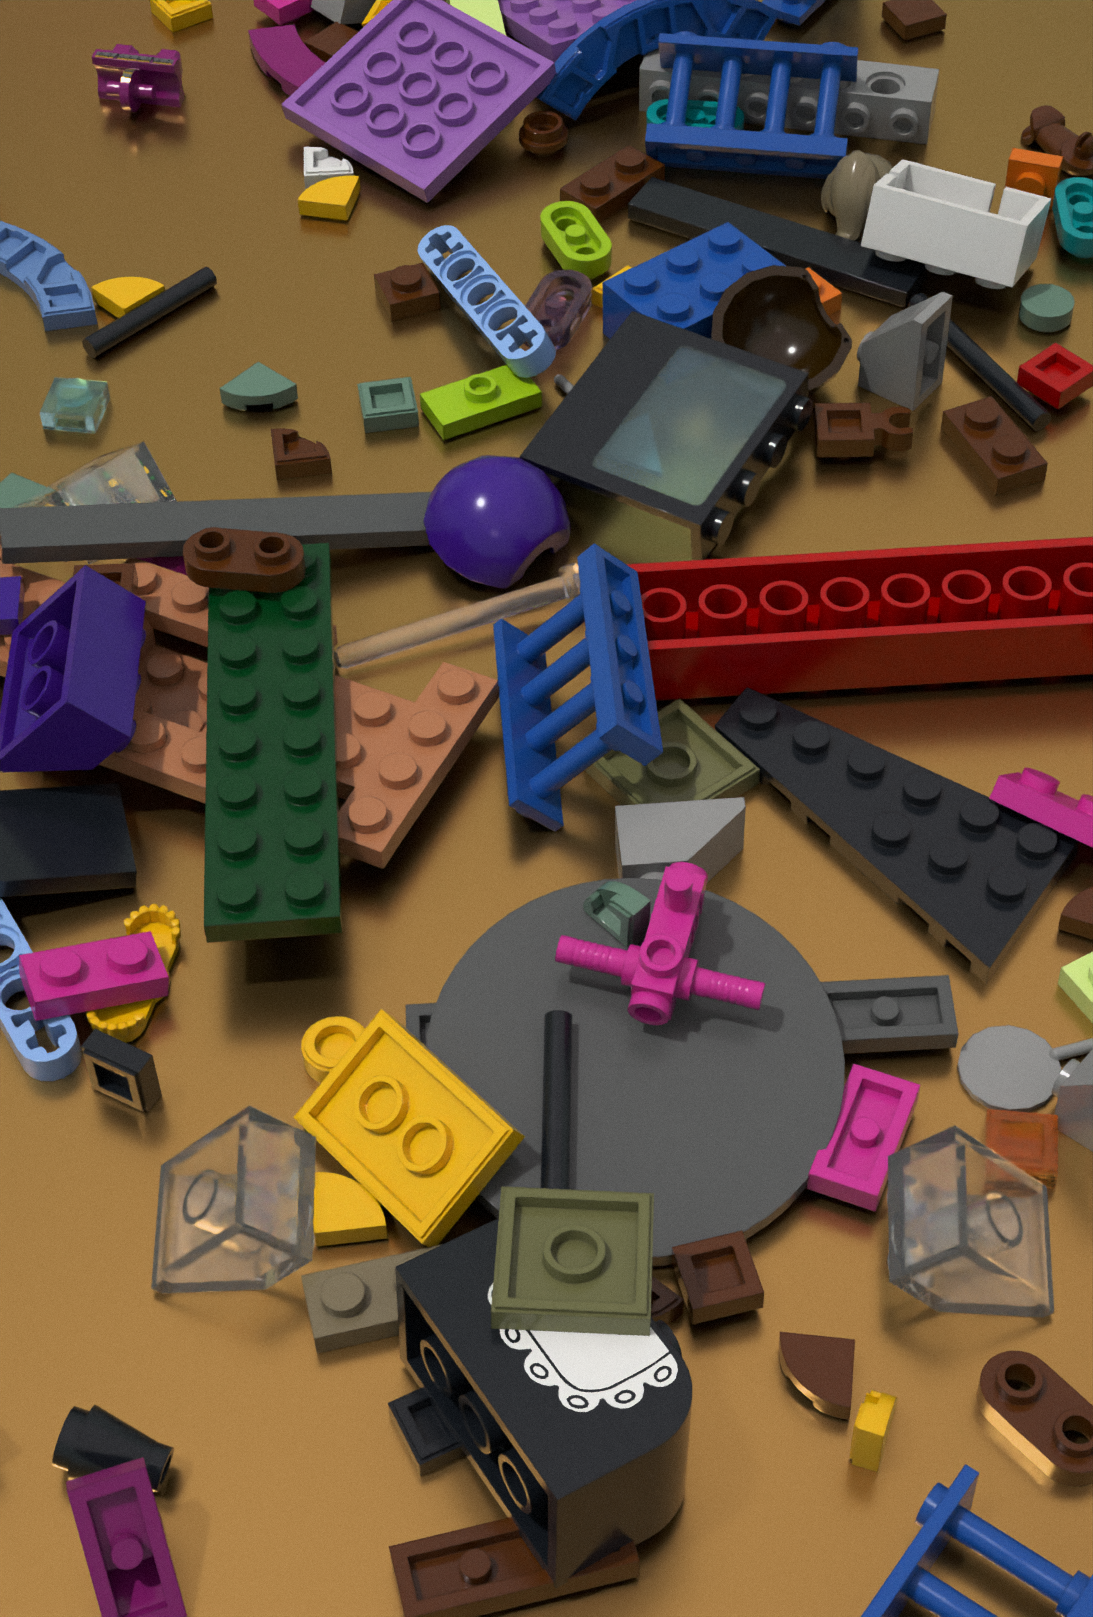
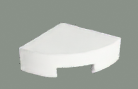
[304,146,354,190]

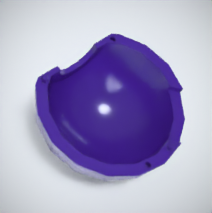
[423,455,571,589]

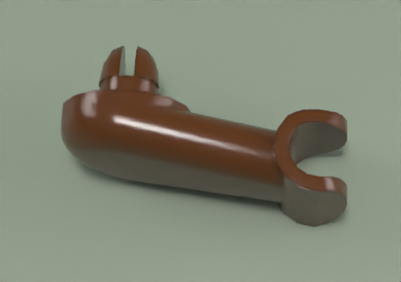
[1021,105,1093,177]

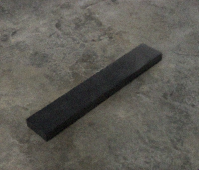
[628,177,928,308]

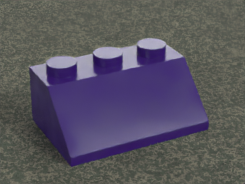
[0,565,146,773]

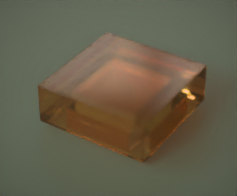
[983,1109,1058,1188]

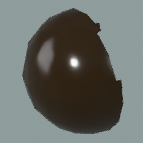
[711,265,852,400]

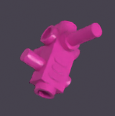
[555,862,766,1025]

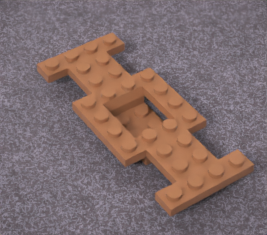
[0,549,499,869]

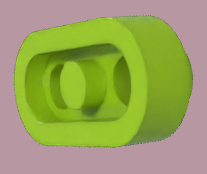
[540,201,612,280]

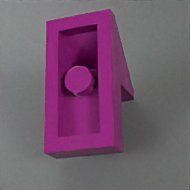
[66,1457,187,1617]

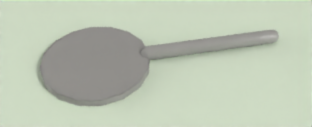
[957,1025,1093,1114]

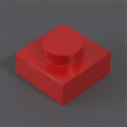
[1017,342,1093,409]

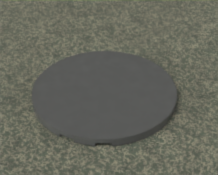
[426,878,845,1266]

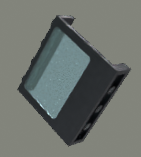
[520,311,813,560]

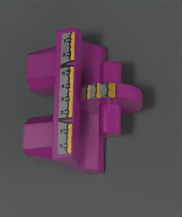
[92,44,185,112]

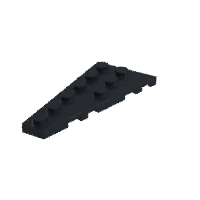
[715,687,1079,984]

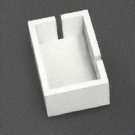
[861,159,1051,289]

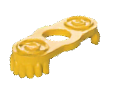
[86,904,181,1043]

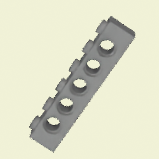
[639,48,939,145]

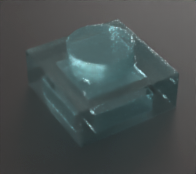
[40,377,110,434]

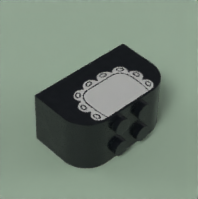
[395,1219,692,1588]

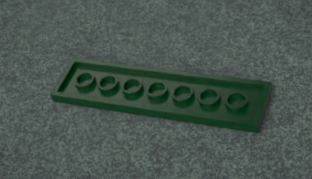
[204,543,342,943]

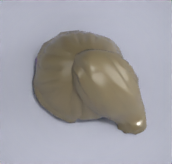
[821,150,893,242]

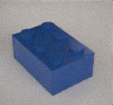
[602,222,786,387]

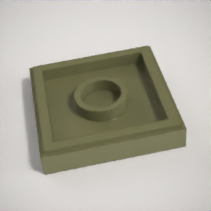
[584,698,760,805]
[491,1186,654,1336]

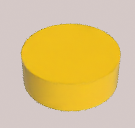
[301,1016,365,1083]

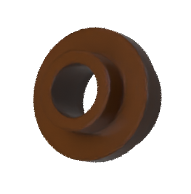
[519,111,568,156]

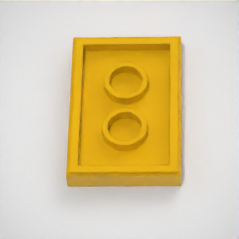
[293,1009,525,1247]

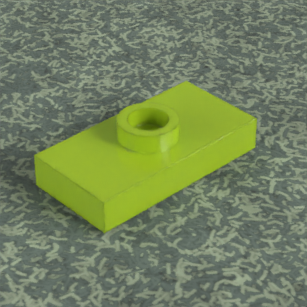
[420,365,542,440]

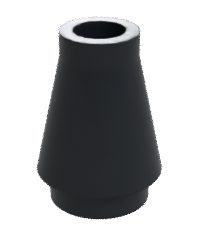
[52,1405,174,1493]

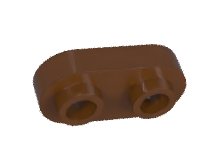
[183,527,306,593]
[977,1351,1093,1487]

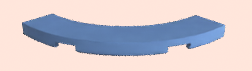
[0,221,98,331]

